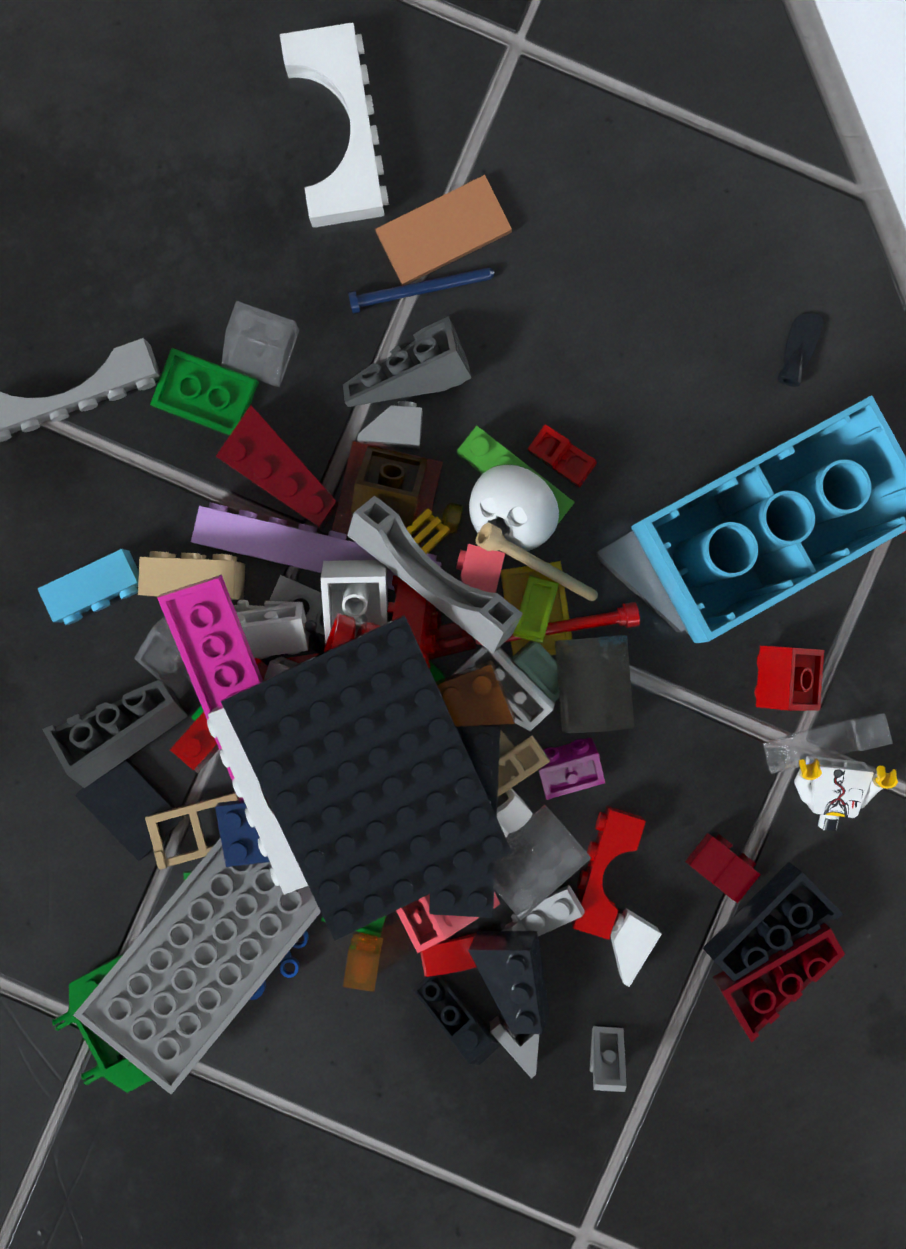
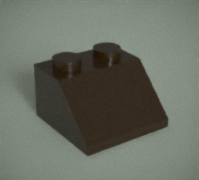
[351,446,428,526]

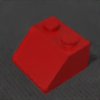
[755,646,824,711]

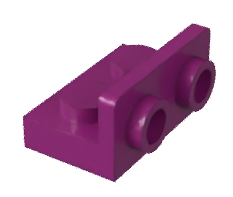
[538,738,605,800]

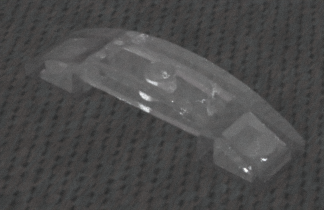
[763,713,893,774]

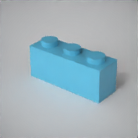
[37,549,139,625]

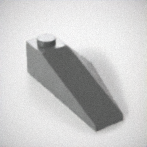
[343,316,472,407]

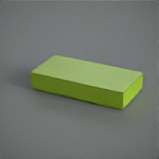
[513,575,559,644]

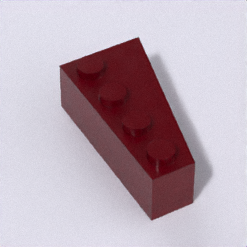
[216,405,340,530]
[713,923,845,1043]

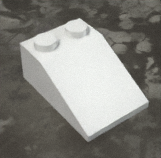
[321,560,389,645]

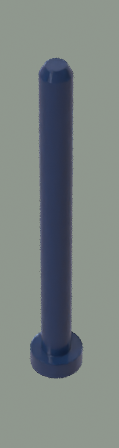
[348,267,494,314]

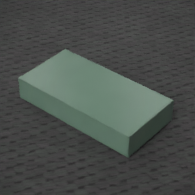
[511,640,576,702]

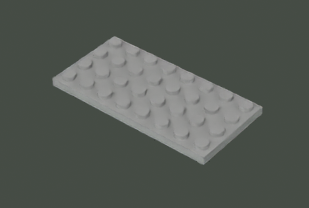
[73,838,320,1094]

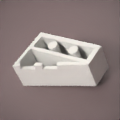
[452,646,555,731]

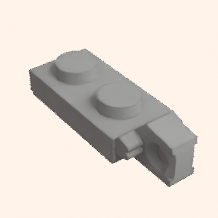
[502,885,585,936]

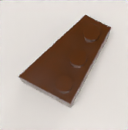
[435,660,515,727]

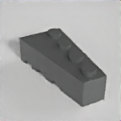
[42,679,188,788]

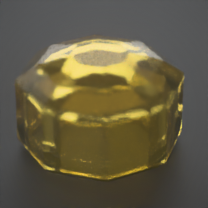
[441,502,464,534]

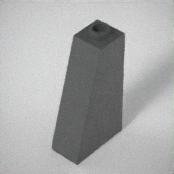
[594,530,688,634]

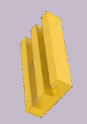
[406,509,450,555]

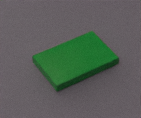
[150,348,259,436]

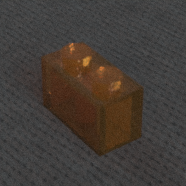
[343,932,383,992]

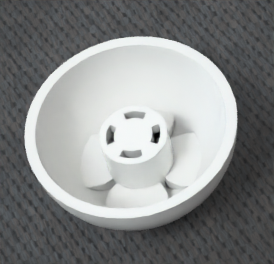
[469,465,559,551]

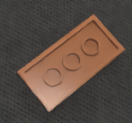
[375,175,512,285]

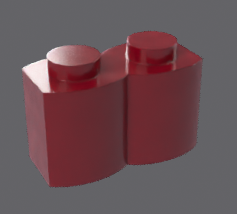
[685,833,761,904]

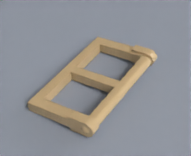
[145,792,238,870]

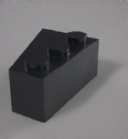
[468,931,549,1034]

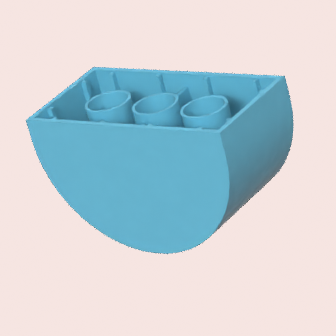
[631,395,906,643]

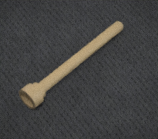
[476,523,598,601]

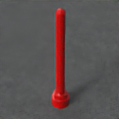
[505,602,640,642]

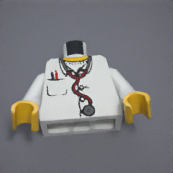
[794,756,898,831]

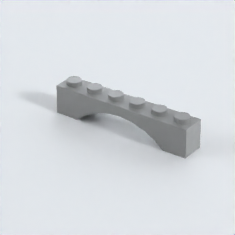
[0,338,161,442]
[347,496,523,653]

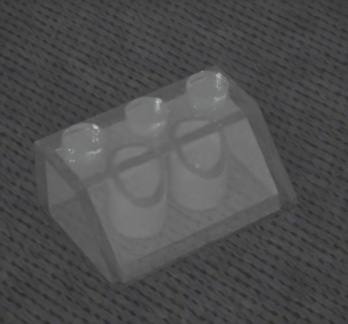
[494,805,591,920]

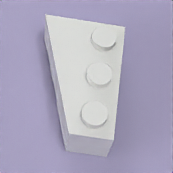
[234,600,310,659]

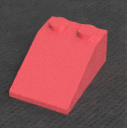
[456,544,505,646]

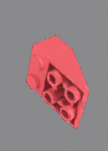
[396,891,500,953]

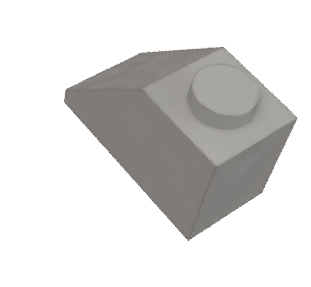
[357,401,423,449]

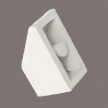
[610,908,661,987]

